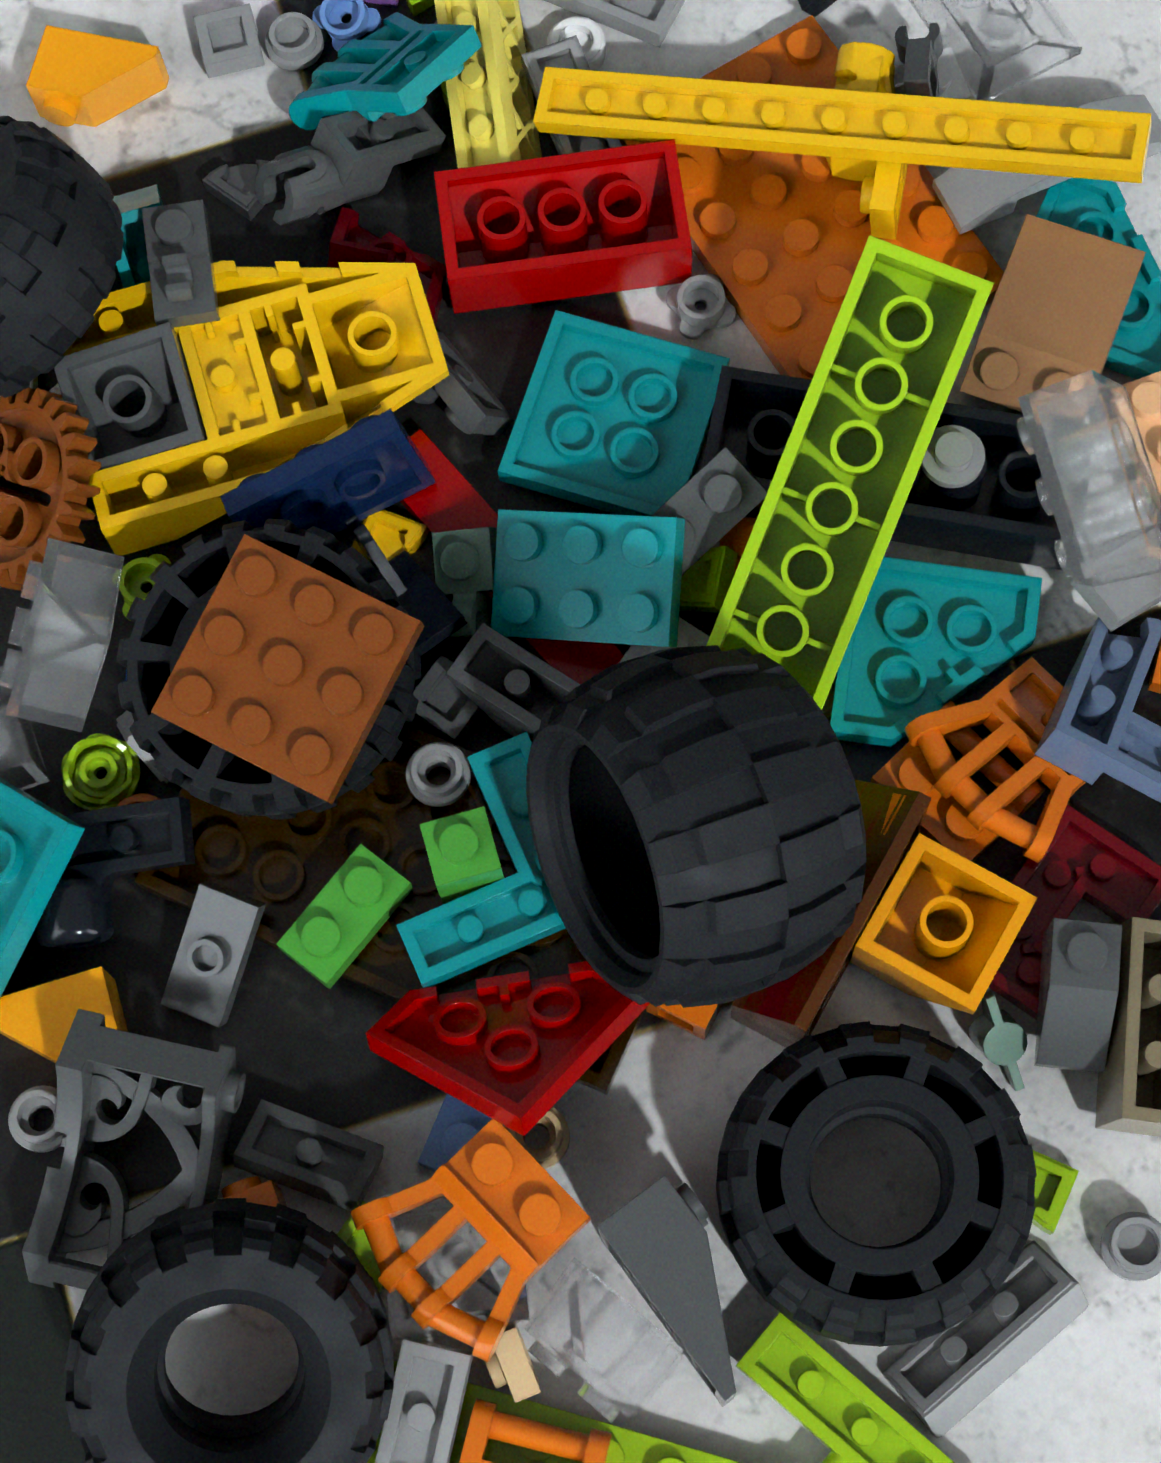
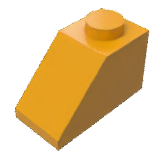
[26,25,169,127]
[0,966,128,1063]

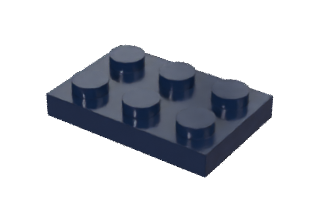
[220,409,436,535]

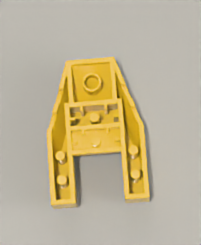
[63,260,449,557]

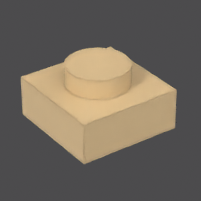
[485,1316,541,1403]

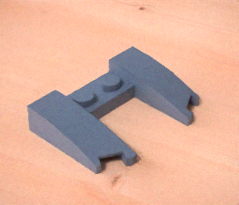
[1034,617,1161,803]

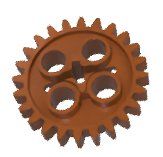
[0,387,101,591]

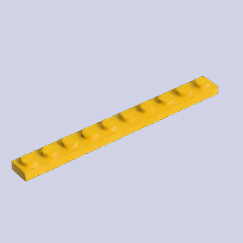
[533,67,1152,183]

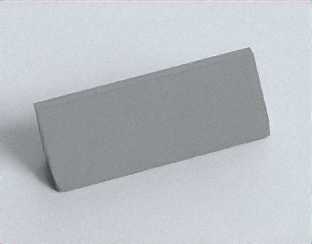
[882,1241,1088,1438]

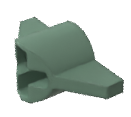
[969,991,1028,1091]

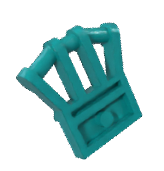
[289,12,482,130]

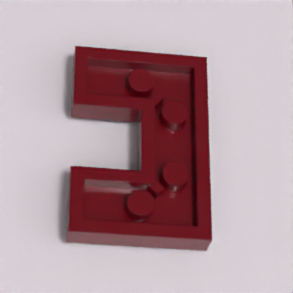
[989,804,1161,1020]

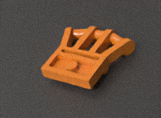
[904,657,1086,863]
[350,1119,591,1362]

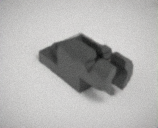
[255,107,446,226]

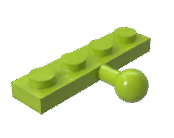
[736,1312,955,1463]

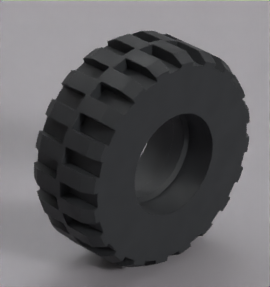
[117,519,421,820]

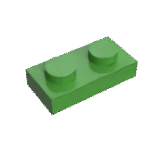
[276,844,413,989]

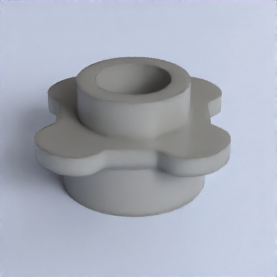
[666,274,736,339]

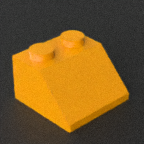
[850,833,1038,1015]

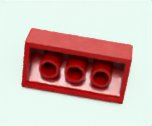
[434,139,692,314]

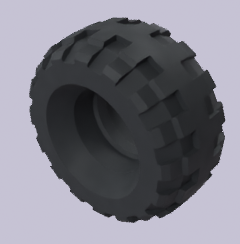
[0,116,124,398]
[716,1021,1037,1347]
[65,1198,394,1463]

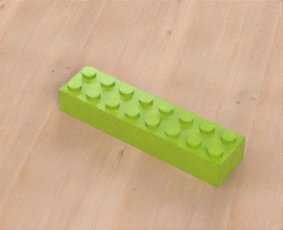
[706,235,994,710]

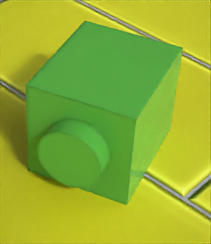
[419,806,504,904]

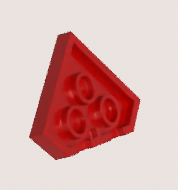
[366,961,650,1136]

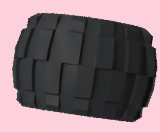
[526,645,867,1008]

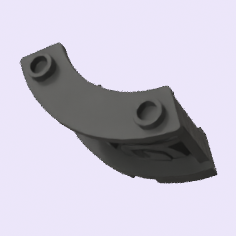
[22,1009,246,1290]

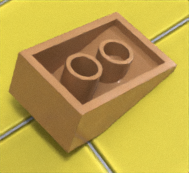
[960,214,1146,425]

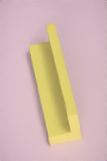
[434,0,542,169]

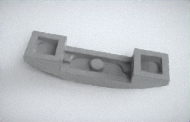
[932,95,1161,234]

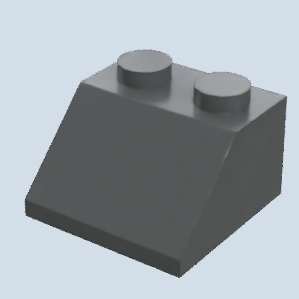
[54,322,207,471]

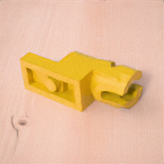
[826,42,908,240]

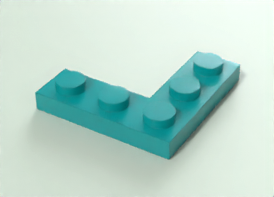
[396,731,565,988]

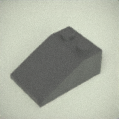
[597,1175,736,1407]

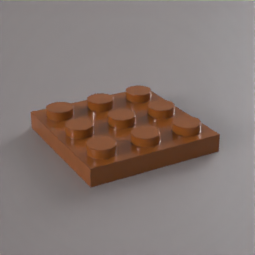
[151,534,425,804]

